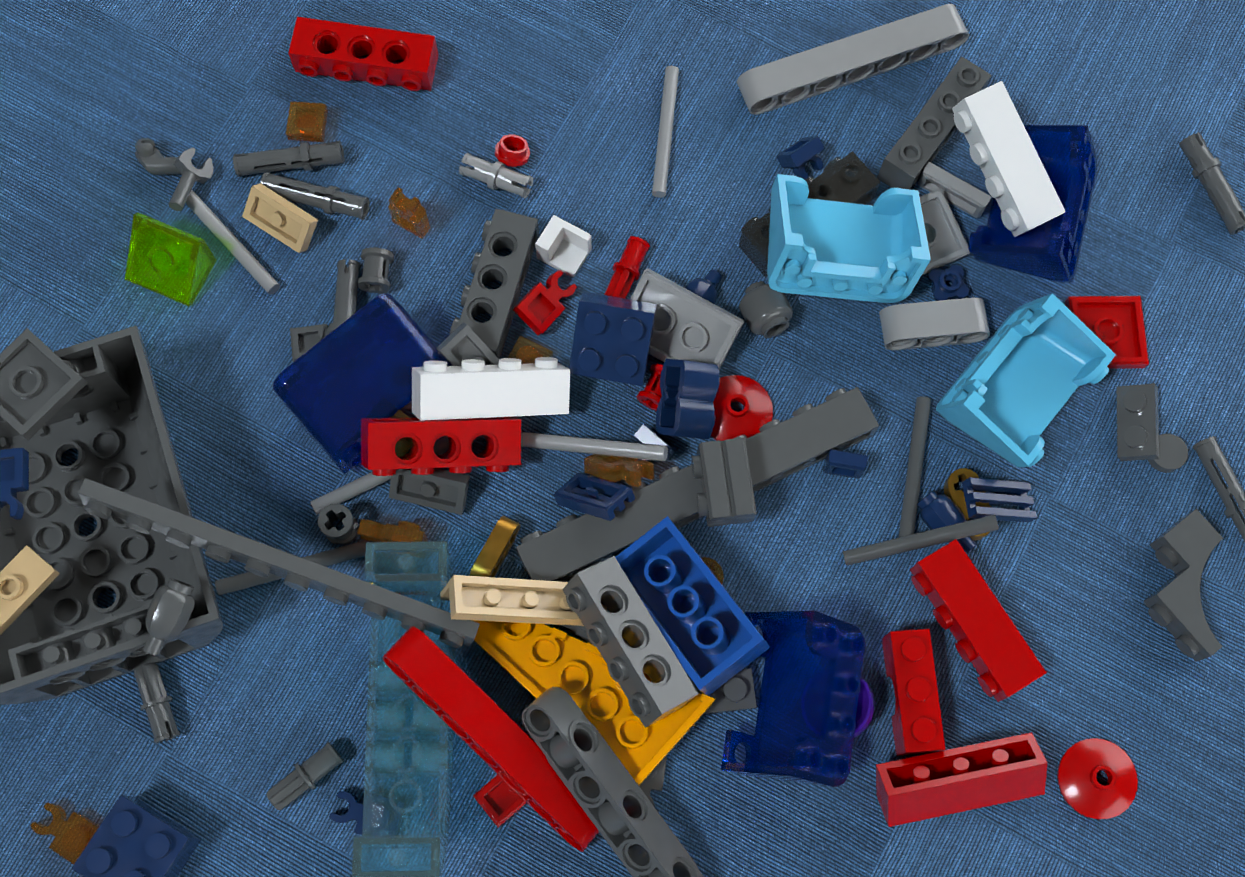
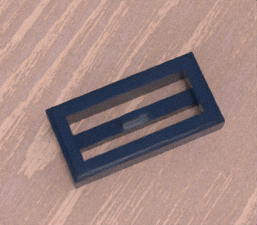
[553,473,635,521]
[962,477,1037,523]

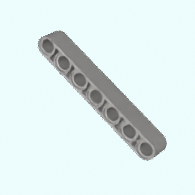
[736,4,969,115]

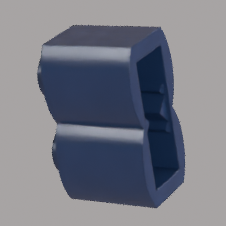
[656,359,720,439]

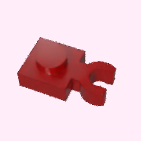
[512,270,577,336]

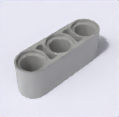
[879,298,990,350]

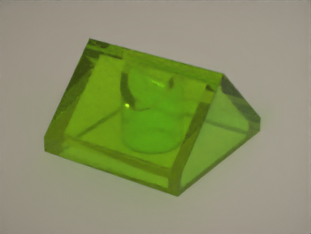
[125,212,217,306]

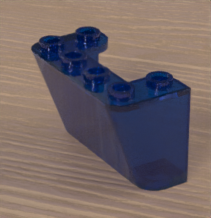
[721,611,866,787]

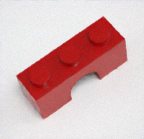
[882,629,946,756]

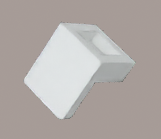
[535,215,592,277]

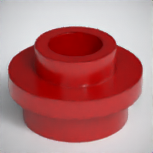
[494,134,530,167]

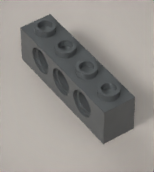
[877,57,991,190]
[450,208,539,359]
[562,556,699,728]

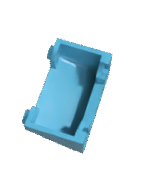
[767,174,931,303]
[936,293,1116,468]

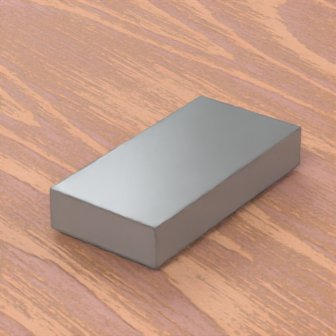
[918,162,992,218]

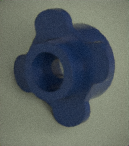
[928,265,969,301]

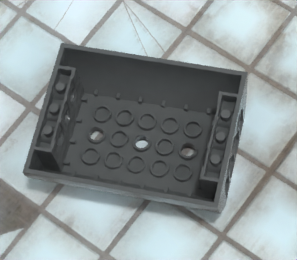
[0,326,223,705]

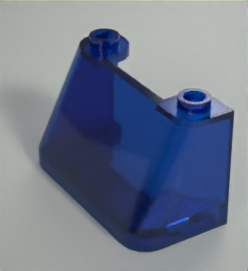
[969,125,1097,283]
[273,293,452,475]

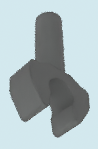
[168,147,214,211]

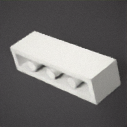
[952,81,1066,237]
[412,357,570,421]

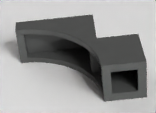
[1143,509,1223,662]

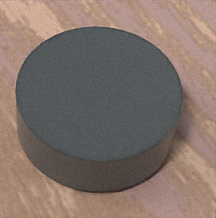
[1148,434,1188,473]

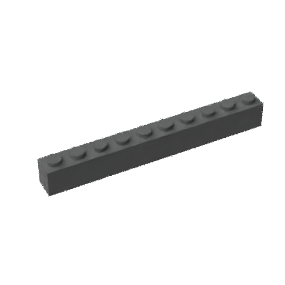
[516,387,879,582]

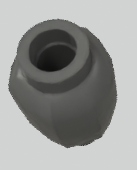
[143,578,195,656]

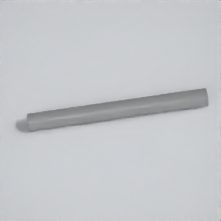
[652,66,679,198]
[186,190,280,295]
[521,432,668,461]
[310,436,449,515]

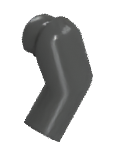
[135,138,182,175]

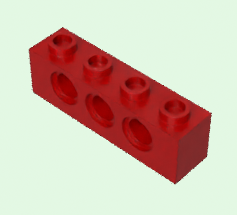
[288,17,439,91]
[361,416,521,476]

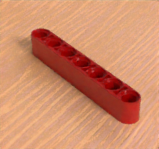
[382,626,599,852]

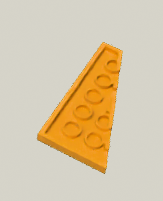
[471,620,715,786]

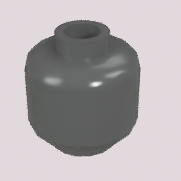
[739,281,793,338]

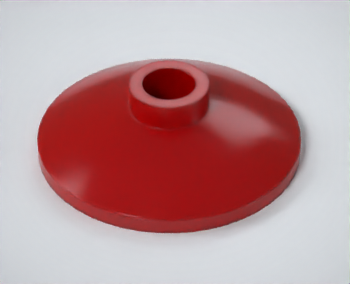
[710,375,773,441]
[1057,738,1138,820]

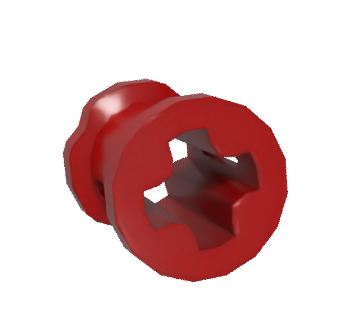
[636,364,663,411]

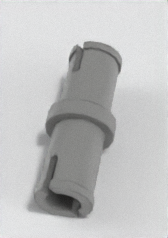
[459,153,533,198]

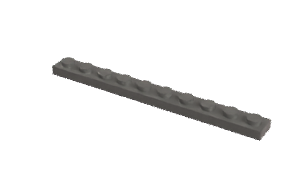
[78,478,480,648]

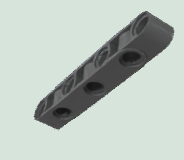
[522,687,704,877]

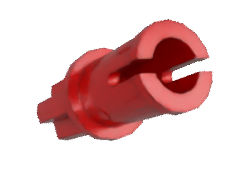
[604,236,650,299]

